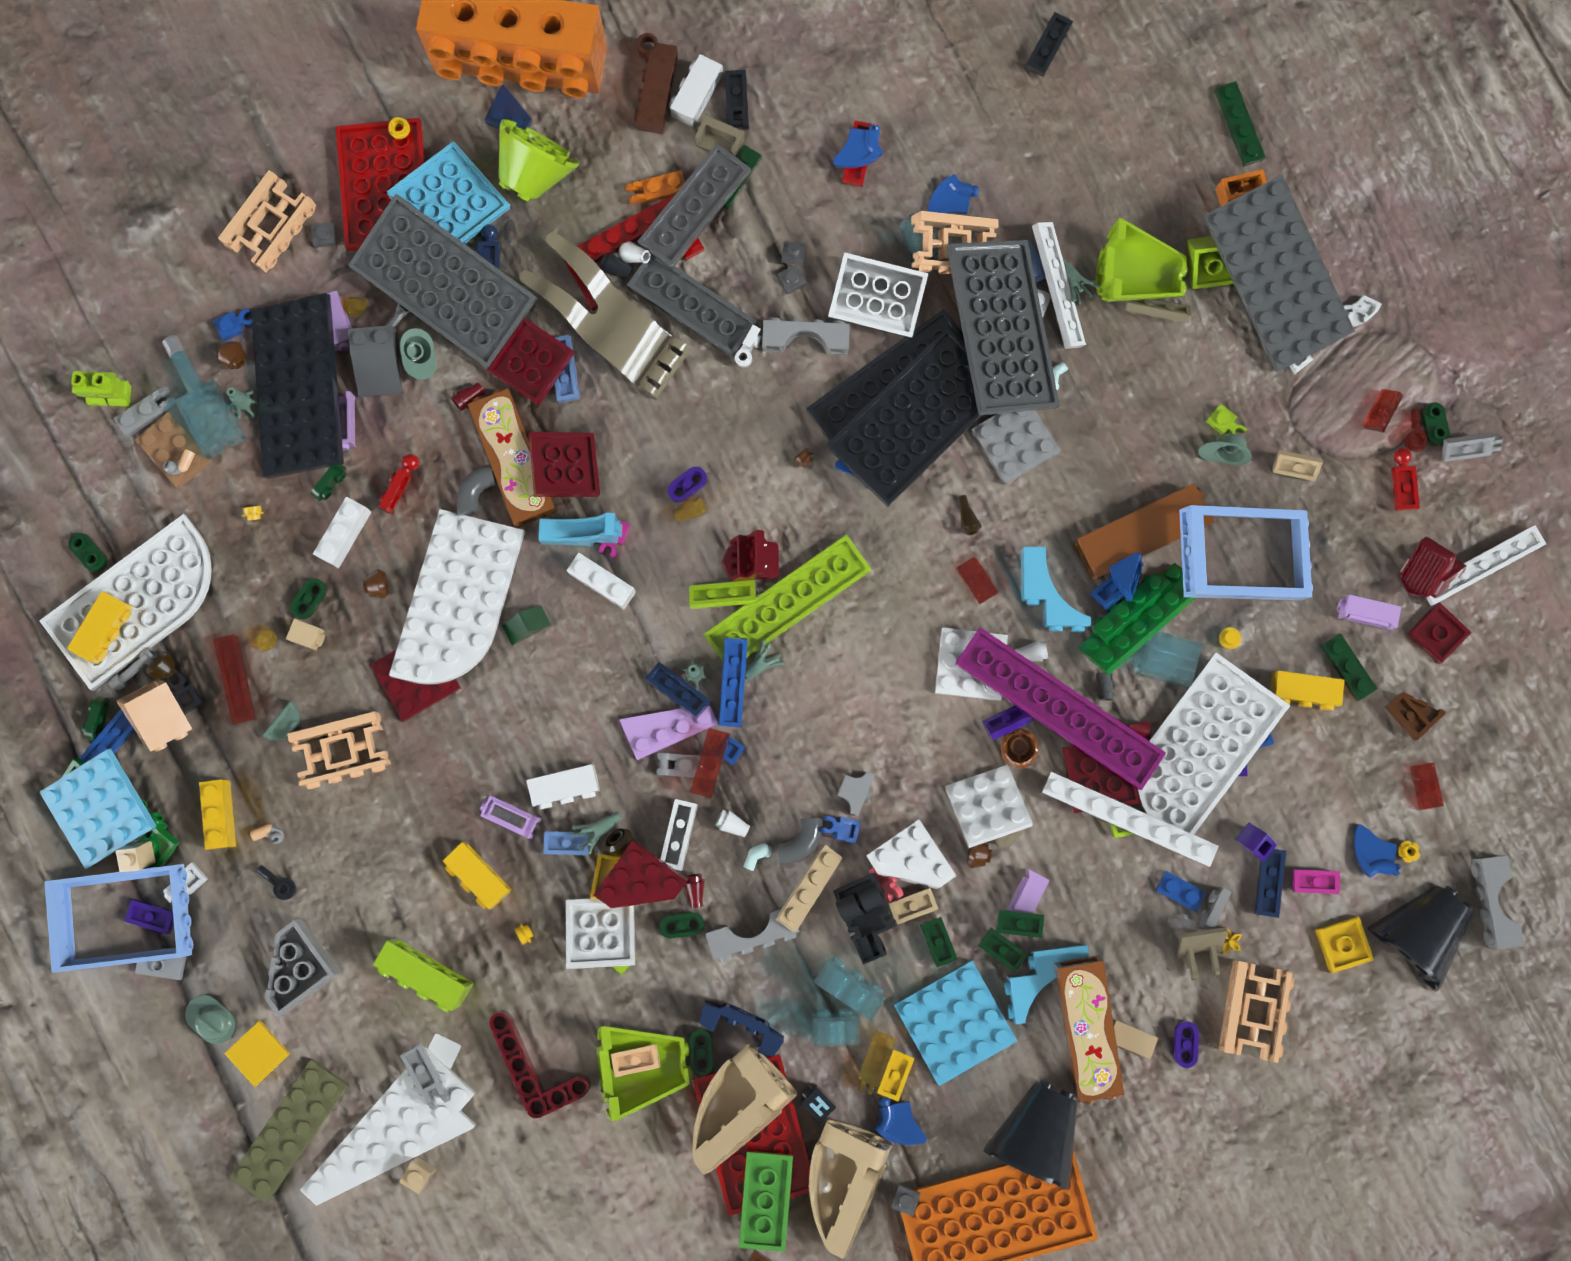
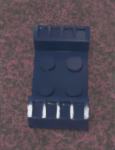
[699,1000,784,1057]

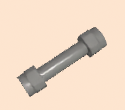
[109,647,158,692]

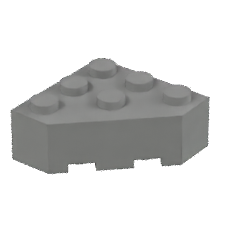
[265,919,341,1017]

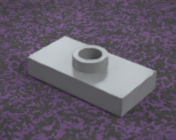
[135,950,186,980]

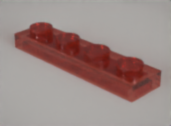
[213,634,257,725]

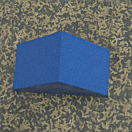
[1109,552,1143,602]

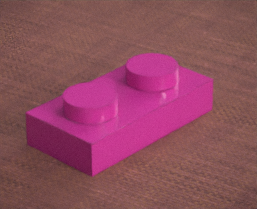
[1292,869,1340,894]

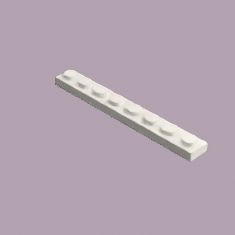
[1042,772,1219,867]

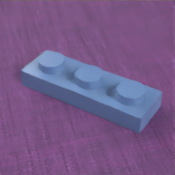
[555,335,580,403]

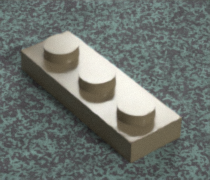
[1125,299,1191,323]

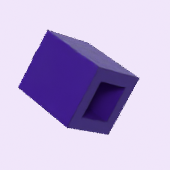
[1235,822,1277,862]

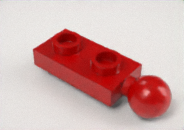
[1391,448,1420,511]
[379,454,419,514]

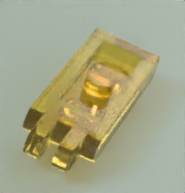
[857,1030,897,1095]

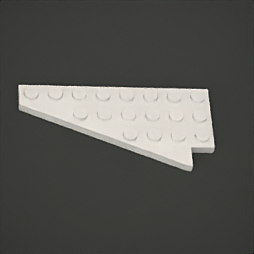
[300,1047,476,1206]

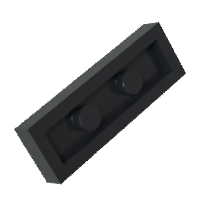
[1025,12,1073,77]

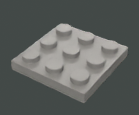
[971,410,1061,485]

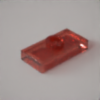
[1362,389,1403,433]
[956,556,998,605]
[1410,762,1444,810]

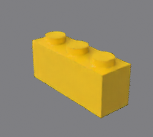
[67,591,133,664]
[1270,671,1345,711]
[199,779,236,850]
[443,842,512,910]

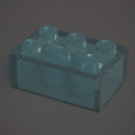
[813,956,886,1021]

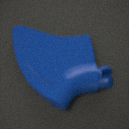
[833,124,884,168]
[927,174,979,215]
[1354,825,1401,878]
[873,1097,927,1145]

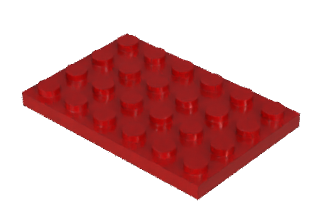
[335,118,426,251]
[692,1053,811,1216]

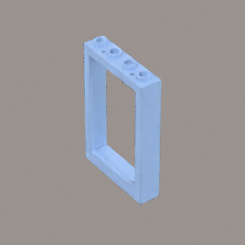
[1179,505,1313,600]
[44,864,193,973]

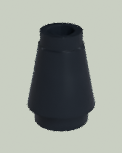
[599,253,632,279]

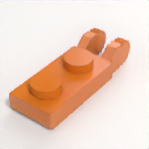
[625,170,685,205]

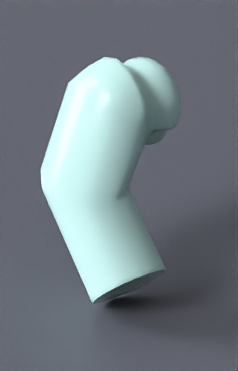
[743,843,773,871]

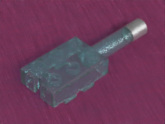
[162,335,248,459]

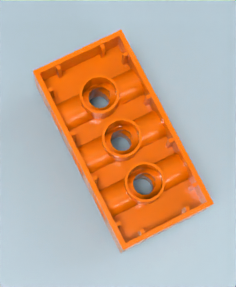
[416,0,607,98]

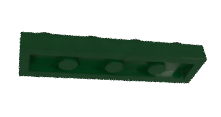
[1214,81,1266,167]

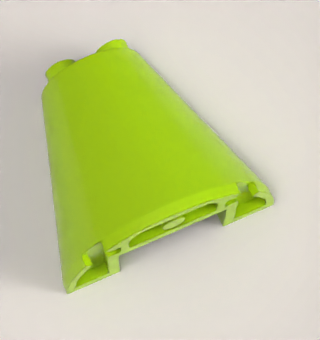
[1095,218,1188,302]
[596,1026,692,1122]

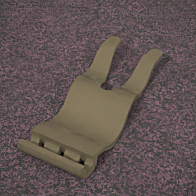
[519,232,691,400]

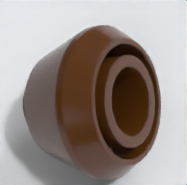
[216,341,246,370]
[363,569,389,599]
[967,843,992,868]

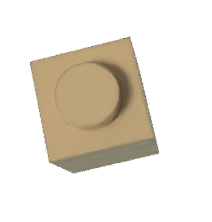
[286,619,325,651]
[115,841,155,872]
[399,1157,436,1194]

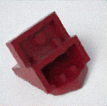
[721,530,779,582]
[1398,537,1467,598]

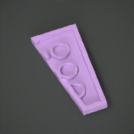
[619,704,718,760]

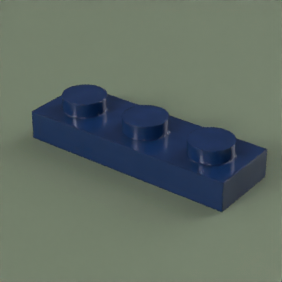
[645,662,711,719]
[1254,849,1286,918]

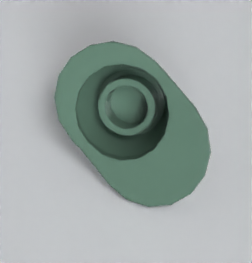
[400,328,436,380]
[1199,433,1252,465]
[185,995,235,1044]

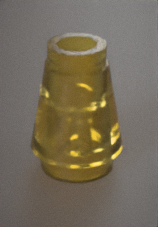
[673,496,707,523]

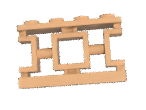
[218,170,316,273]
[911,211,998,274]
[287,711,391,790]
[1218,960,1294,1063]

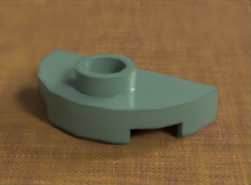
[262,701,300,741]

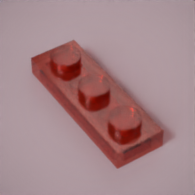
[690,728,730,799]

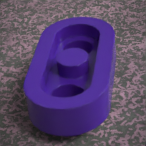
[667,467,707,503]
[1173,1021,1199,1068]

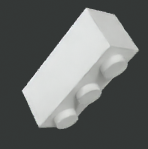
[669,54,723,128]
[313,497,371,568]
[567,553,636,610]
[527,764,600,810]
[661,799,698,871]

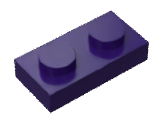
[982,706,1032,740]
[125,899,174,934]

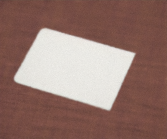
[428,1034,461,1069]

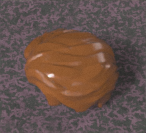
[1001,728,1038,769]

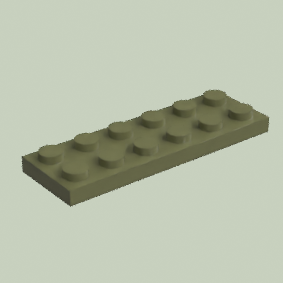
[230,1059,349,1203]

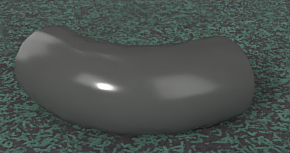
[456,464,496,516]
[778,818,823,865]

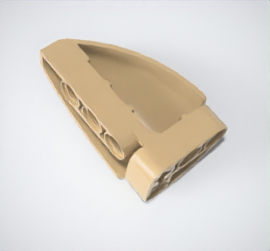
[693,1044,797,1175]
[809,1120,892,1259]

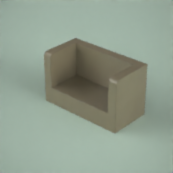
[695,115,745,157]

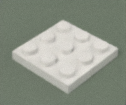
[935,628,1008,701]
[945,765,1033,848]
[566,899,635,969]

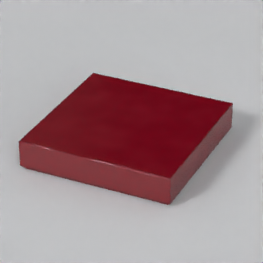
[1407,602,1472,664]

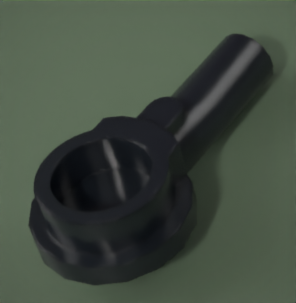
[256,865,296,900]

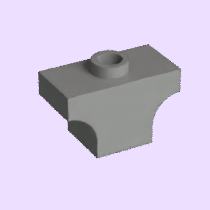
[837,771,875,817]

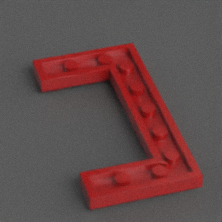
[563,195,704,311]

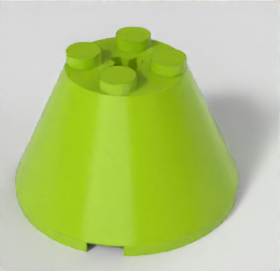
[498,119,580,201]

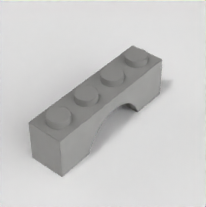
[762,317,850,355]
[1471,855,1525,950]
[705,908,800,962]

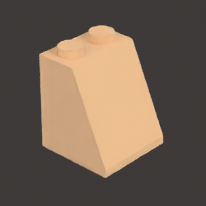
[116,679,192,752]

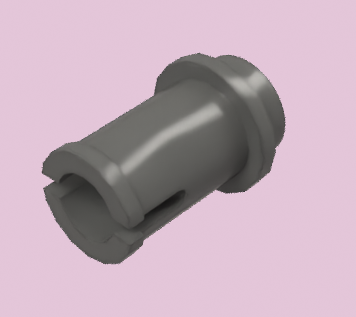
[1097,672,1115,701]

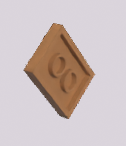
[135,412,212,489]

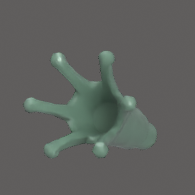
[1062,257,1100,305]
[226,387,258,419]
[745,639,785,682]
[680,658,711,691]
[571,812,622,855]

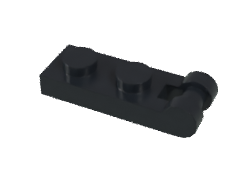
[725,70,749,130]

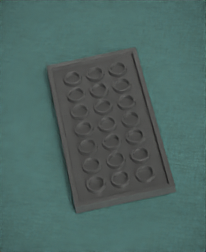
[1202,175,1355,372]
[348,194,538,368]
[947,240,1060,415]

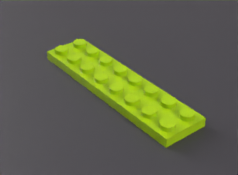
[703,535,872,663]

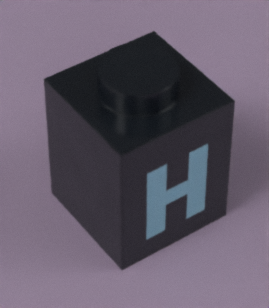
[800,1084,836,1124]

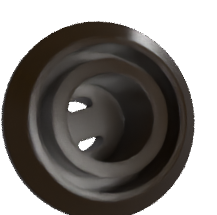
[146,652,176,680]
[605,828,633,857]

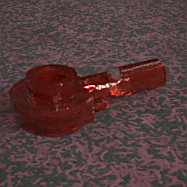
[1404,409,1427,452]

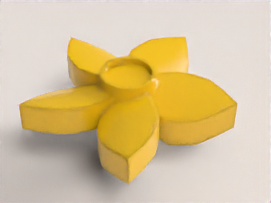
[1222,928,1242,954]

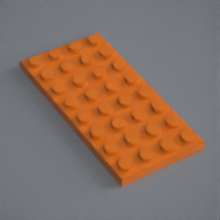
[901,1150,1098,1261]

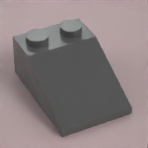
[348,325,403,397]

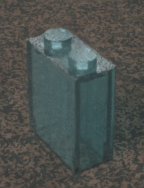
[1134,631,1203,688]

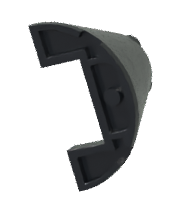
[1367,885,1475,992]
[983,1080,1077,1190]

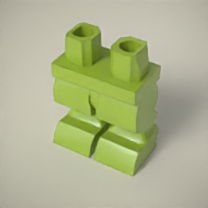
[71,371,132,407]

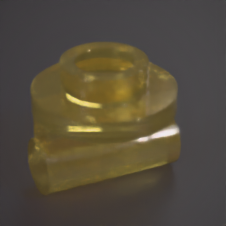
[343,296,368,317]
[252,625,277,651]

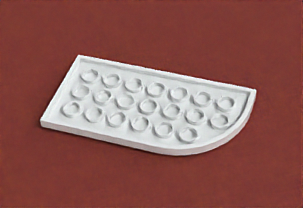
[389,509,525,684]
[40,514,212,691]
[1138,653,1290,835]

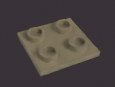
[1176,927,1228,981]

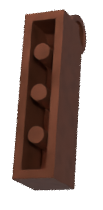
[634,33,678,134]

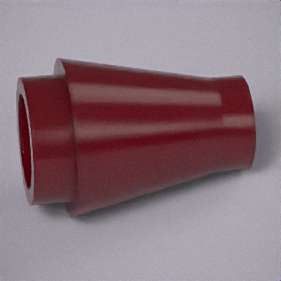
[451,382,485,411]
[684,874,705,908]

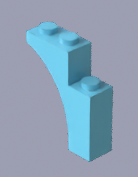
[539,513,622,546]
[1021,547,1091,632]
[1004,944,1089,1024]

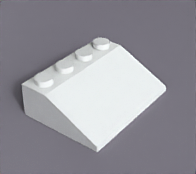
[828,253,928,338]

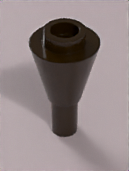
[958,495,982,536]

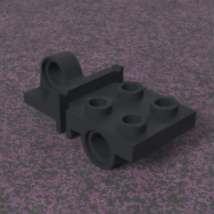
[833,873,898,965]

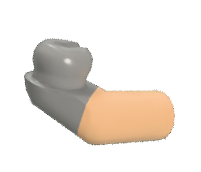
[163,449,195,475]
[250,824,284,844]

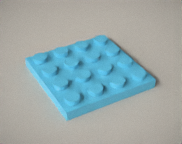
[387,141,510,243]
[39,749,157,869]
[893,960,1017,1086]

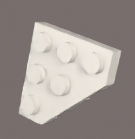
[866,820,956,889]

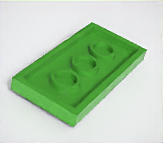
[739,1151,793,1252]

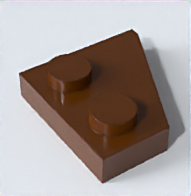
[1385,692,1446,741]

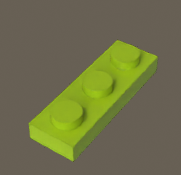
[689,580,756,609]

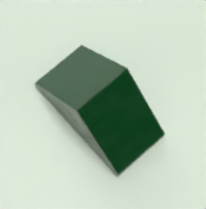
[502,606,551,646]

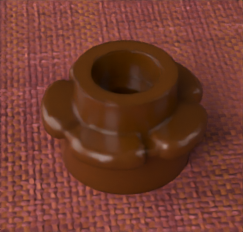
[794,448,813,468]

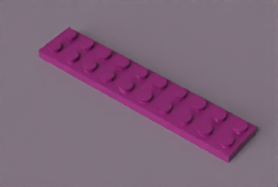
[955,627,1166,790]

